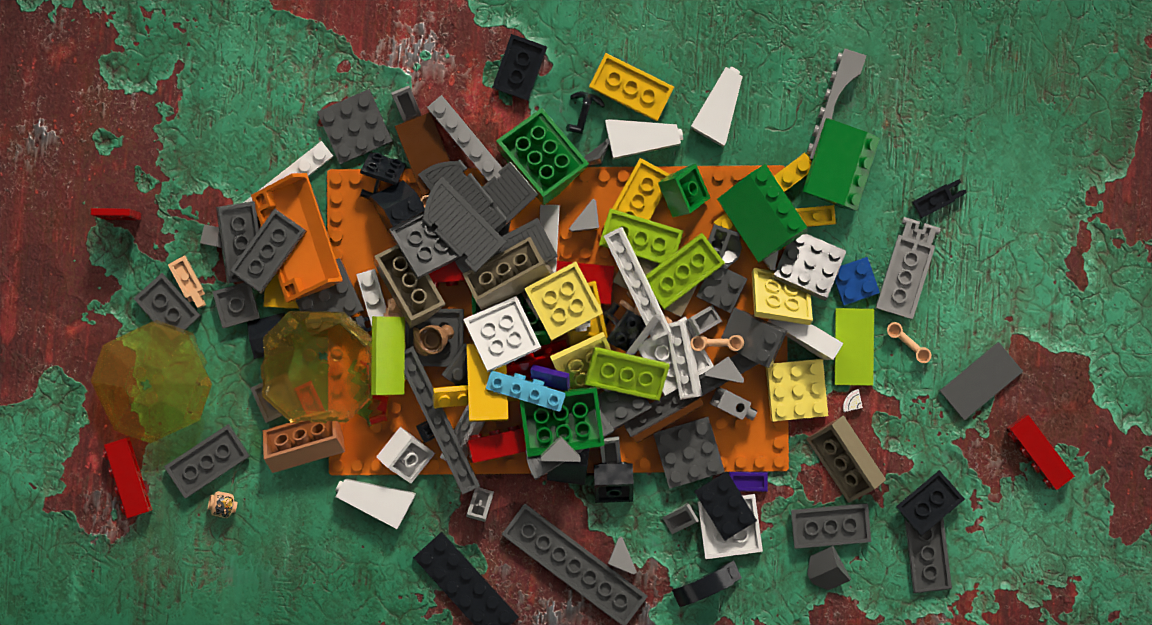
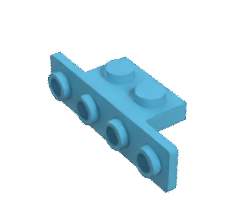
[486,370,566,411]

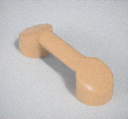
[887,322,932,363]
[690,335,744,351]

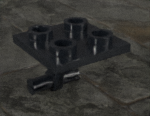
[360,152,407,202]
[603,302,646,356]

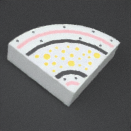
[843,389,863,412]

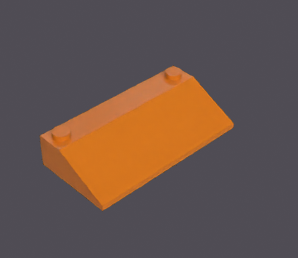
[251,173,343,303]

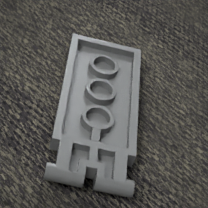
[875,217,941,319]

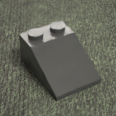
[721,307,788,368]

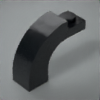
[672,561,742,607]

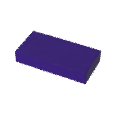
[530,365,570,391]
[729,472,768,492]

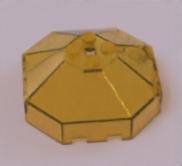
[261,311,373,423]
[91,320,212,444]

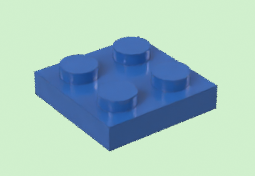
[834,257,880,305]

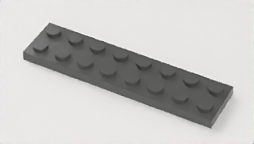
[502,504,648,625]

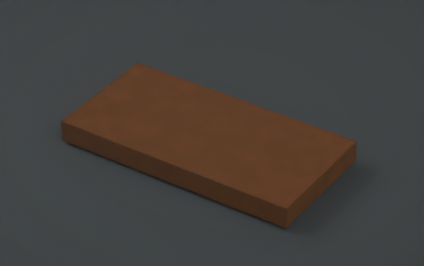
[395,112,450,197]
[632,398,704,443]

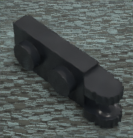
[911,179,967,219]

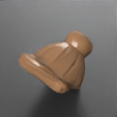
[413,325,454,356]

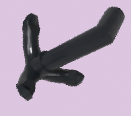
[566,91,605,134]

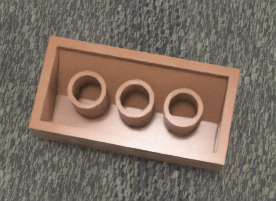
[263,409,345,473]

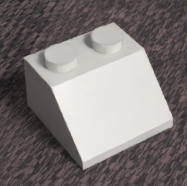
[377,427,435,483]

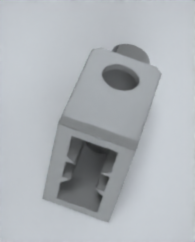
[709,387,757,420]

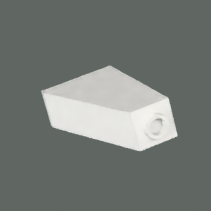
[690,67,743,147]
[605,119,683,159]
[767,319,843,360]
[335,479,416,529]

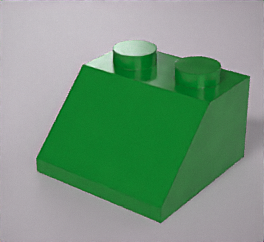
[658,164,710,217]

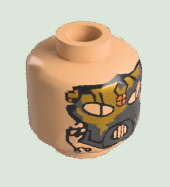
[208,491,237,518]

